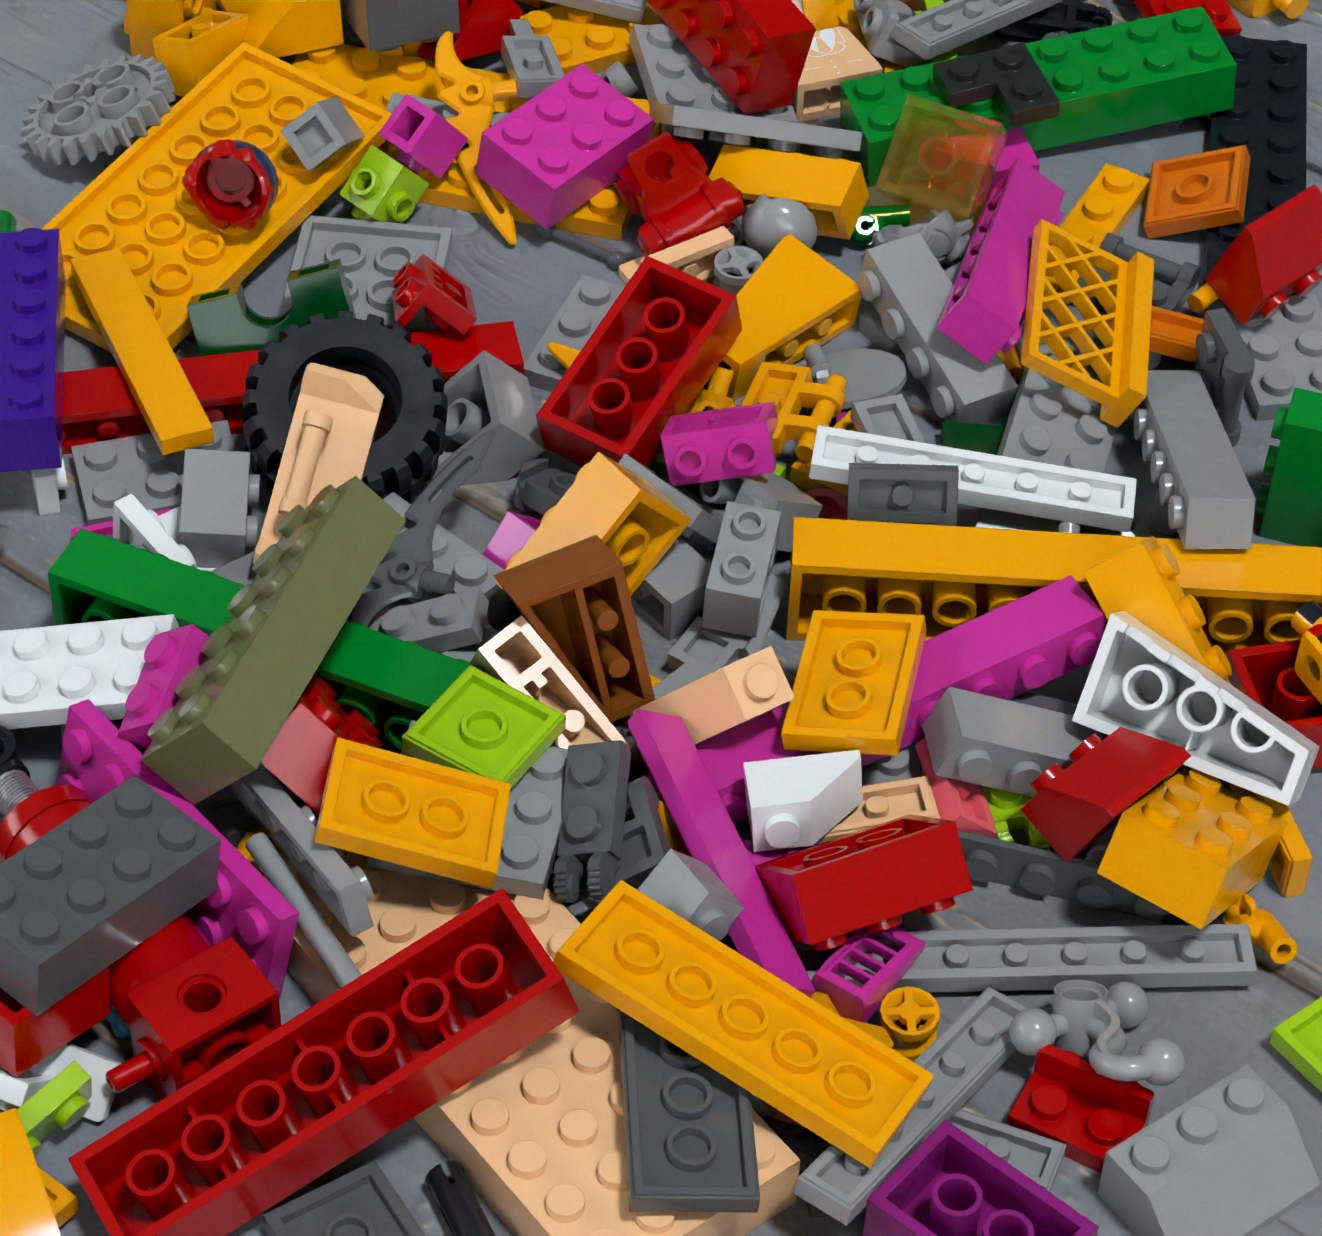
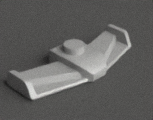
[621,573,789,727]

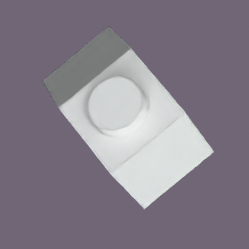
[743,750,863,852]

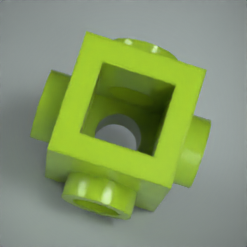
[339,145,430,224]

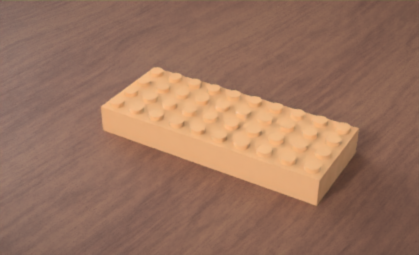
[255,850,801,1236]

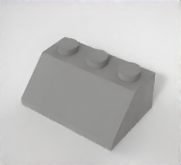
[1097,1064,1321,1236]

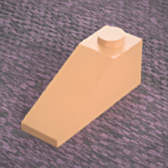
[470,615,632,750]

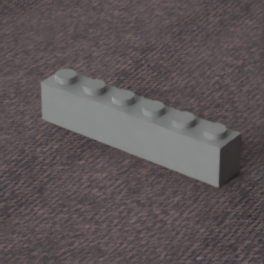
[1127,370,1256,549]

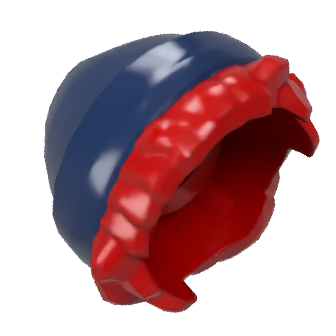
[182,139,278,231]

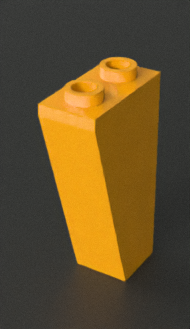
[707,234,862,400]

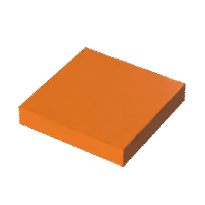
[1143,145,1251,239]

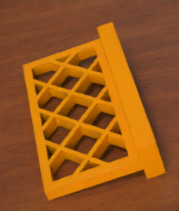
[1021,219,1155,428]

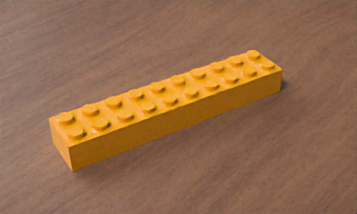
[786,517,1322,655]

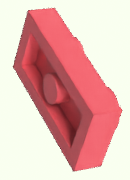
[915,737,999,839]

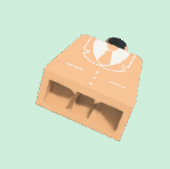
[792,23,883,122]

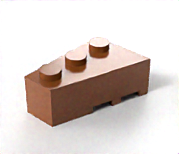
[493,535,655,722]

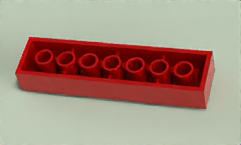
[68,887,579,1236]

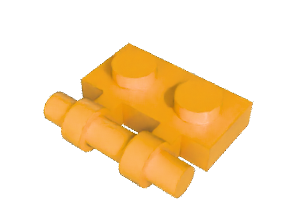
[741,361,847,461]

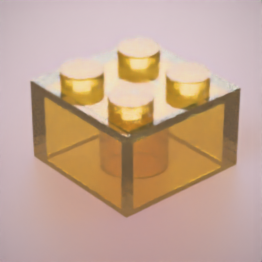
[875,94,1009,226]

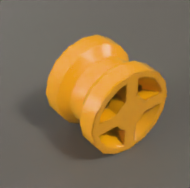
[878,986,940,1062]

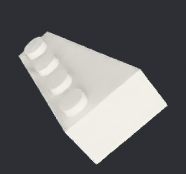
[1072,611,1320,806]

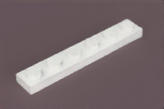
[809,425,1137,532]

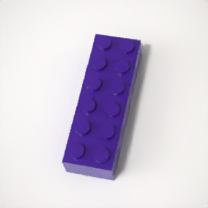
[0,228,66,472]

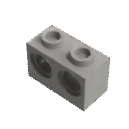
[702,501,782,638]

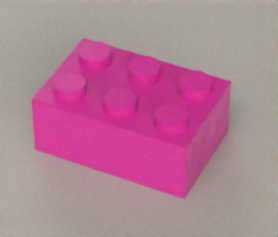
[475,64,654,230]

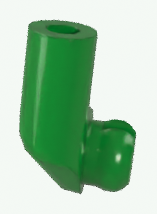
[850,204,911,246]

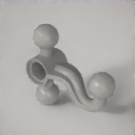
[1008,980,1186,1086]

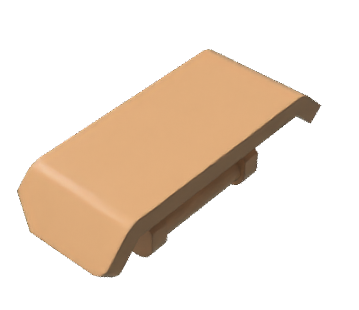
[253,363,384,564]

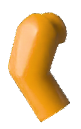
[1223,894,1298,964]

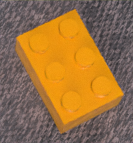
[495,452,692,597]
[1097,768,1288,930]

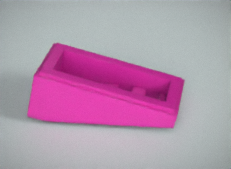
[812,926,925,1023]

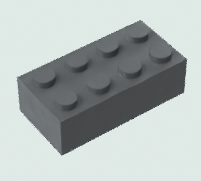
[0,775,221,1017]

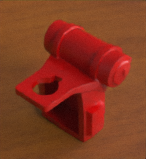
[616,132,745,257]

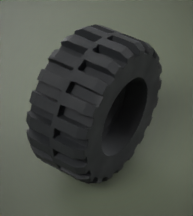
[243,311,448,502]

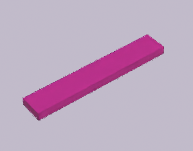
[627,709,816,997]

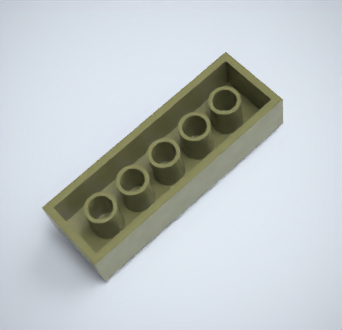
[140,476,406,805]

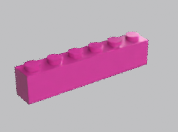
[936,157,1065,364]

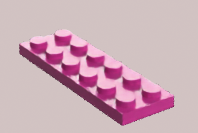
[55,699,299,999]

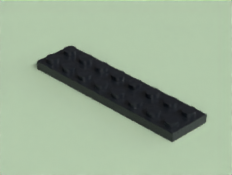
[1203,35,1307,296]

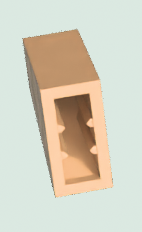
[628,646,795,745]

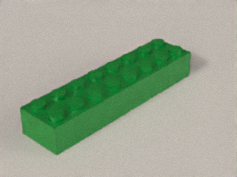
[840,6,1237,187]
[47,528,485,754]

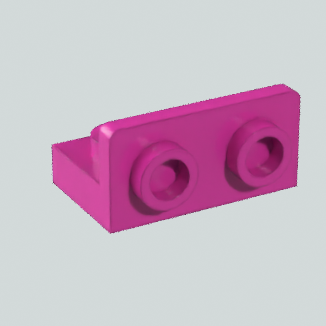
[661,401,778,486]

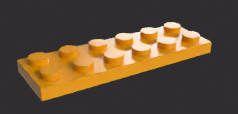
[553,880,935,1169]

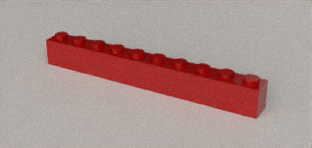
[62,321,524,454]

